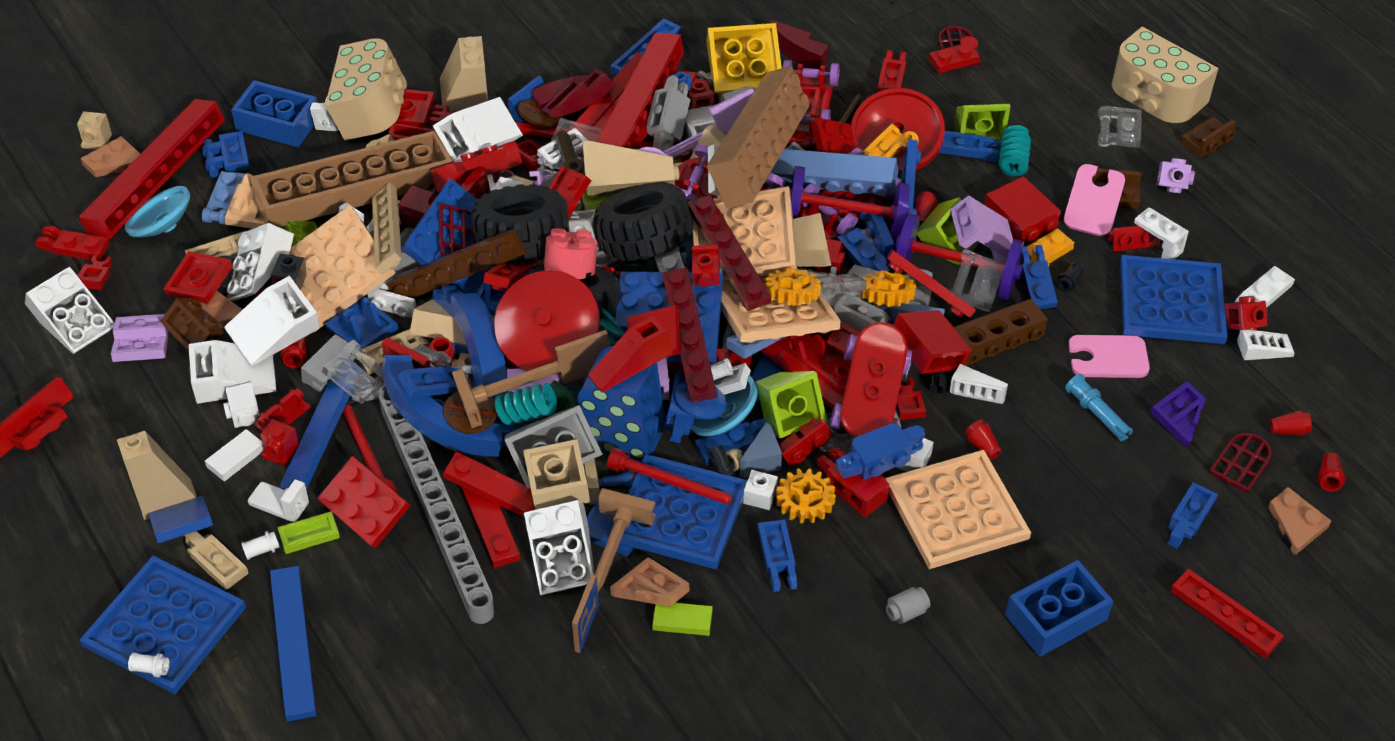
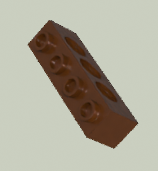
[953,299,1048,366]

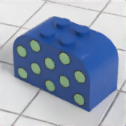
[577,346,665,462]

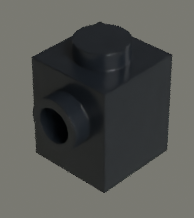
[271,254,307,290]

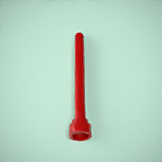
[342,404,398,494]
[607,448,732,504]

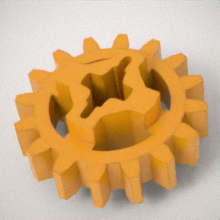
[765,268,821,306]
[860,270,916,307]
[776,468,836,523]

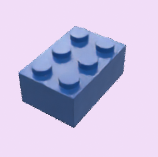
[231,80,317,148]
[1005,560,1114,657]

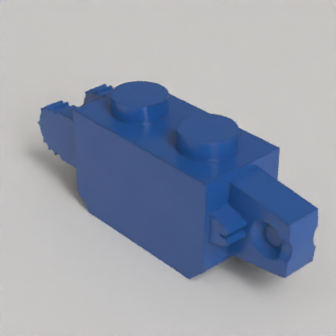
[663,369,694,443]
[835,423,925,480]

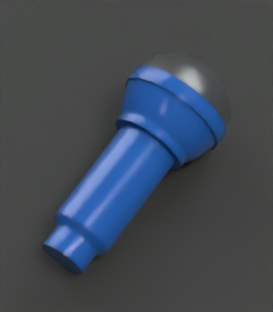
[598,470,637,488]

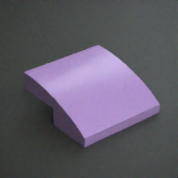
[111,314,168,362]

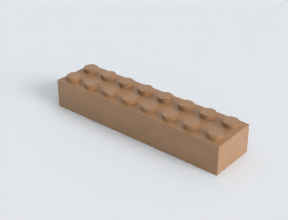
[707,66,809,209]
[251,130,453,227]

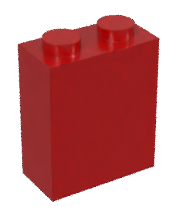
[984,176,1061,244]
[894,310,972,374]

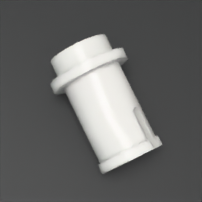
[710,358,733,380]
[242,531,280,560]
[128,653,170,678]

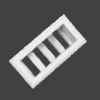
[1237,330,1295,360]
[949,364,1008,404]

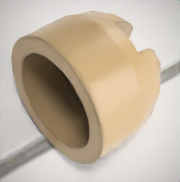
[725,448,743,472]

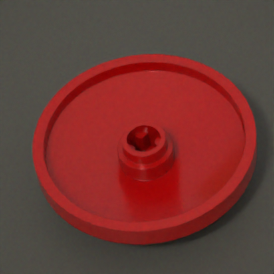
[851,88,945,174]
[494,270,601,375]

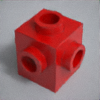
[1225,296,1268,331]

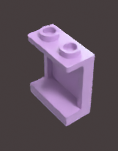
[951,195,1013,263]

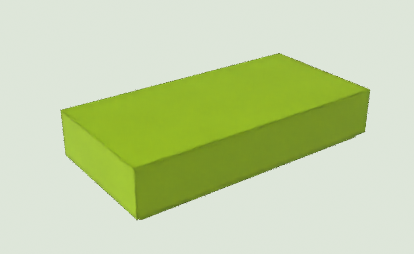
[278,511,340,554]
[653,603,713,636]

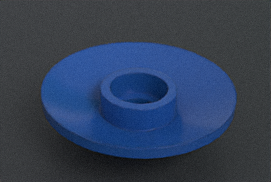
[674,381,727,420]

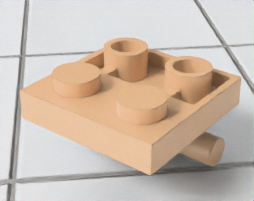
[225,173,265,229]

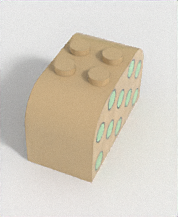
[1112,27,1218,123]
[325,39,407,140]

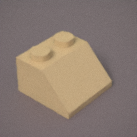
[523,439,590,510]

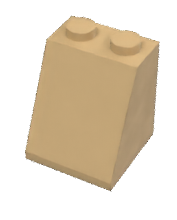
[440,36,488,112]

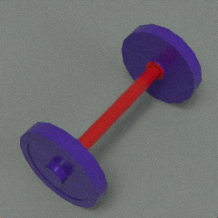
[790,166,910,243]
[894,213,1024,301]

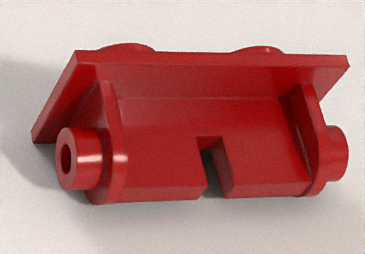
[1108,225,1160,252]
[253,388,311,431]
[779,416,834,467]

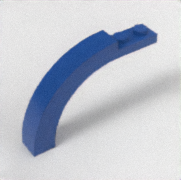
[433,285,508,424]
[382,355,530,457]

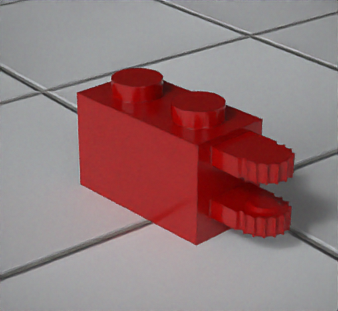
[817,447,890,518]

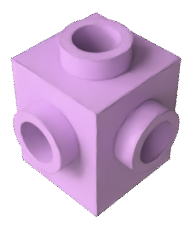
[1156,158,1195,193]

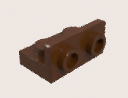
[1180,117,1237,158]
[1092,168,1142,209]
[160,298,224,351]

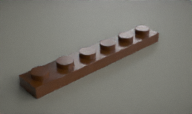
[386,229,527,298]

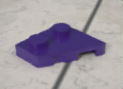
[1150,381,1206,448]

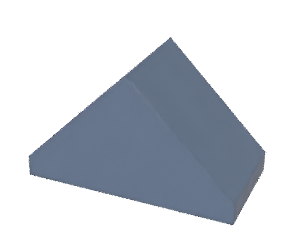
[740,423,782,478]

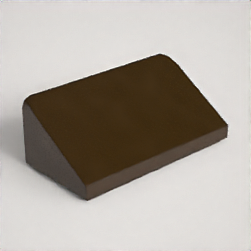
[834,94,861,125]

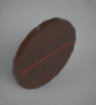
[518,99,563,127]
[444,391,497,434]

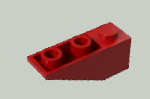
[588,316,673,393]

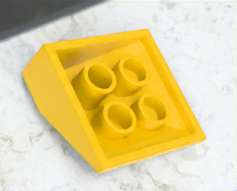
[706,23,782,93]

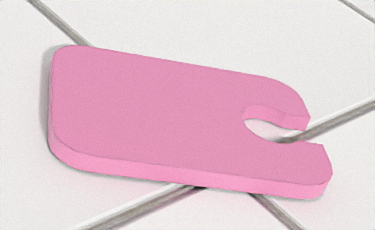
[1064,164,1125,236]
[1068,335,1149,378]

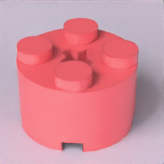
[544,228,598,279]

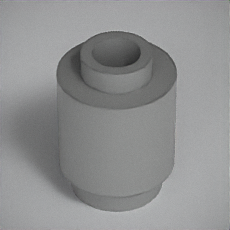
[886,587,930,624]

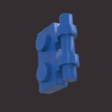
[202,131,250,178]

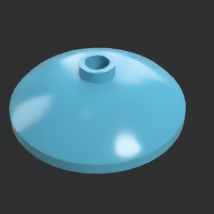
[125,186,190,238]
[691,376,758,436]

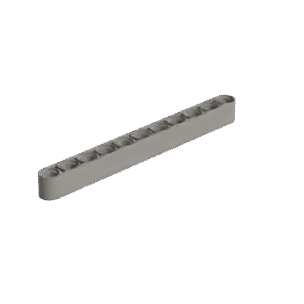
[378,385,494,624]

